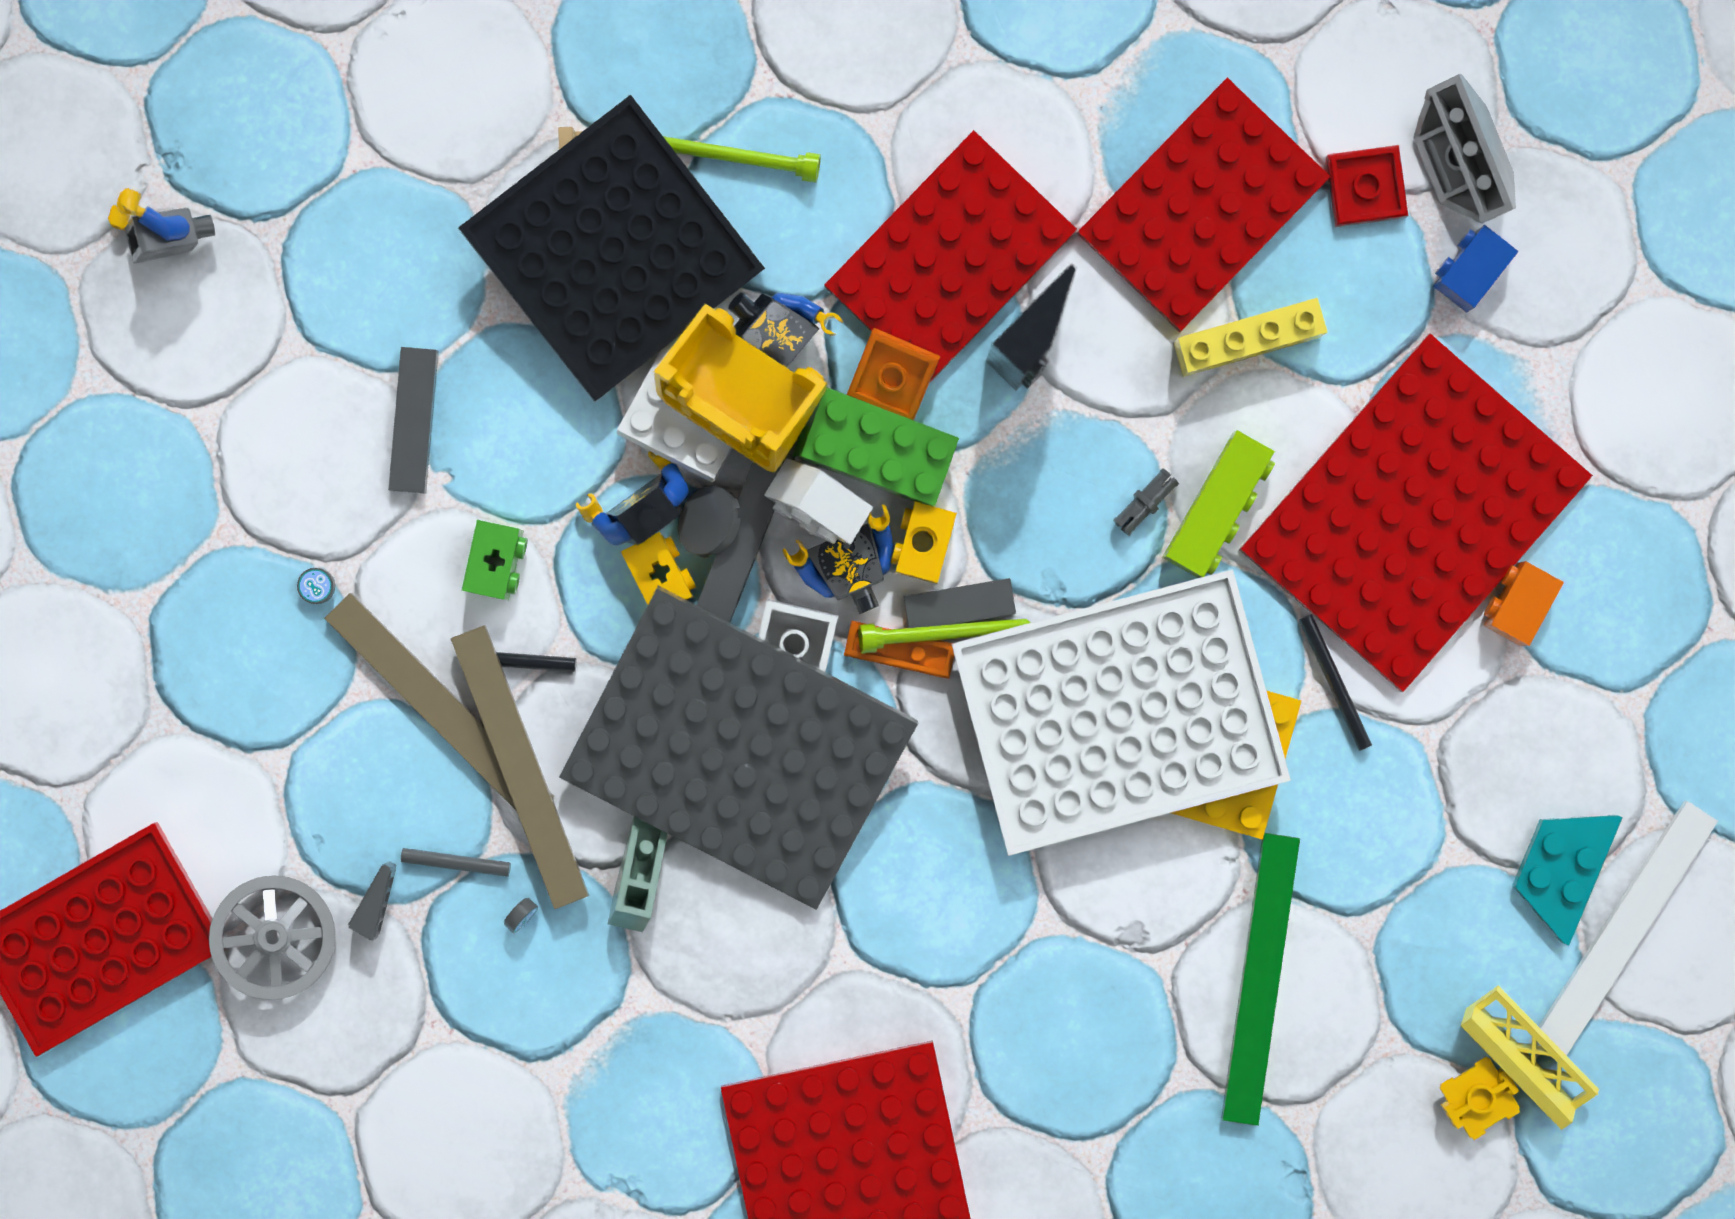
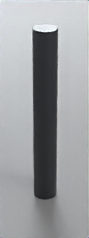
[496,652,577,672]

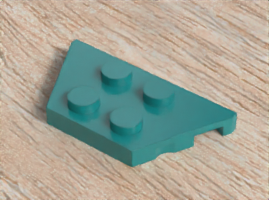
[1512,815,1623,946]

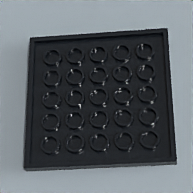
[458,94,765,402]

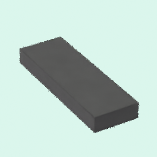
[903,578,1016,628]

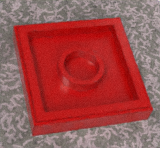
[1326,145,1409,227]

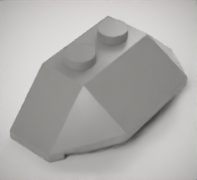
[1413,74,1516,223]

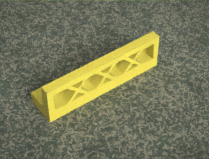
[1460,985,1599,1130]

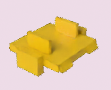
[1439,1056,1520,1140]

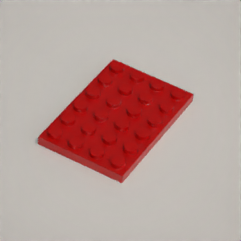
[1077,77,1331,332]
[824,130,1077,384]
[0,822,226,1057]

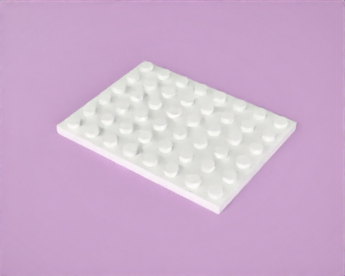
[951,569,1291,856]

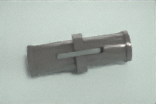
[1113,468,1179,536]

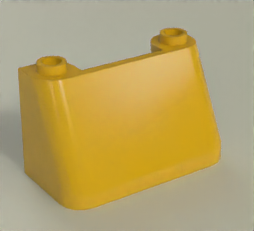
[654,304,827,472]

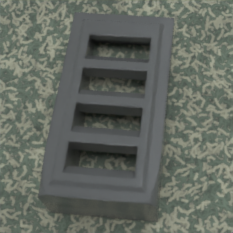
[348,861,396,941]

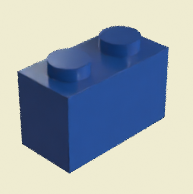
[1433,225,1519,313]

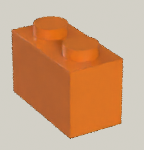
[1483,561,1564,646]

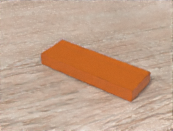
[844,620,954,679]

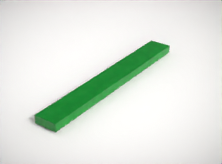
[1221,833,1300,1126]

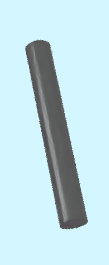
[401,848,511,877]

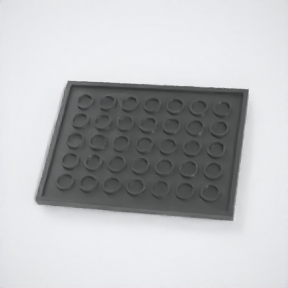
[559,586,918,910]

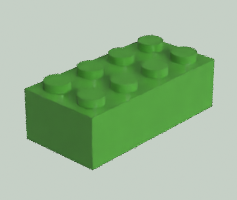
[792,388,959,506]

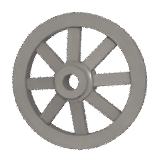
[209,875,335,1000]

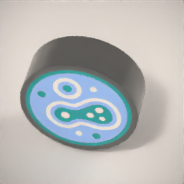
[297,568,335,604]
[504,898,538,934]

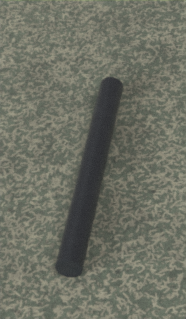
[1299,614,1372,751]

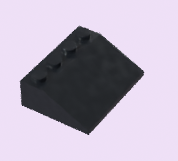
[986,263,1077,391]

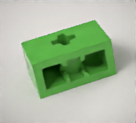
[461,520,528,601]

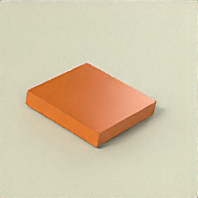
[846,328,941,420]

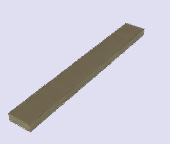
[324,593,555,810]
[450,625,590,910]

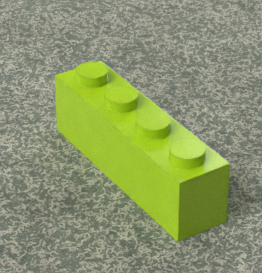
[1162,430,1275,578]

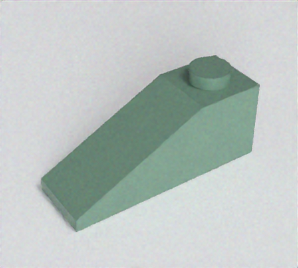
[607,816,668,932]

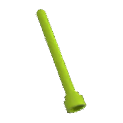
[663,136,821,183]
[858,619,1031,654]

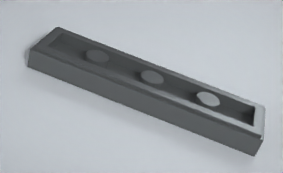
[388,347,439,494]

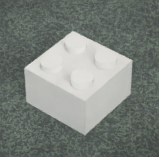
[764,458,873,545]
[758,599,838,672]

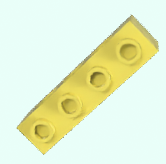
[1173,298,1328,377]

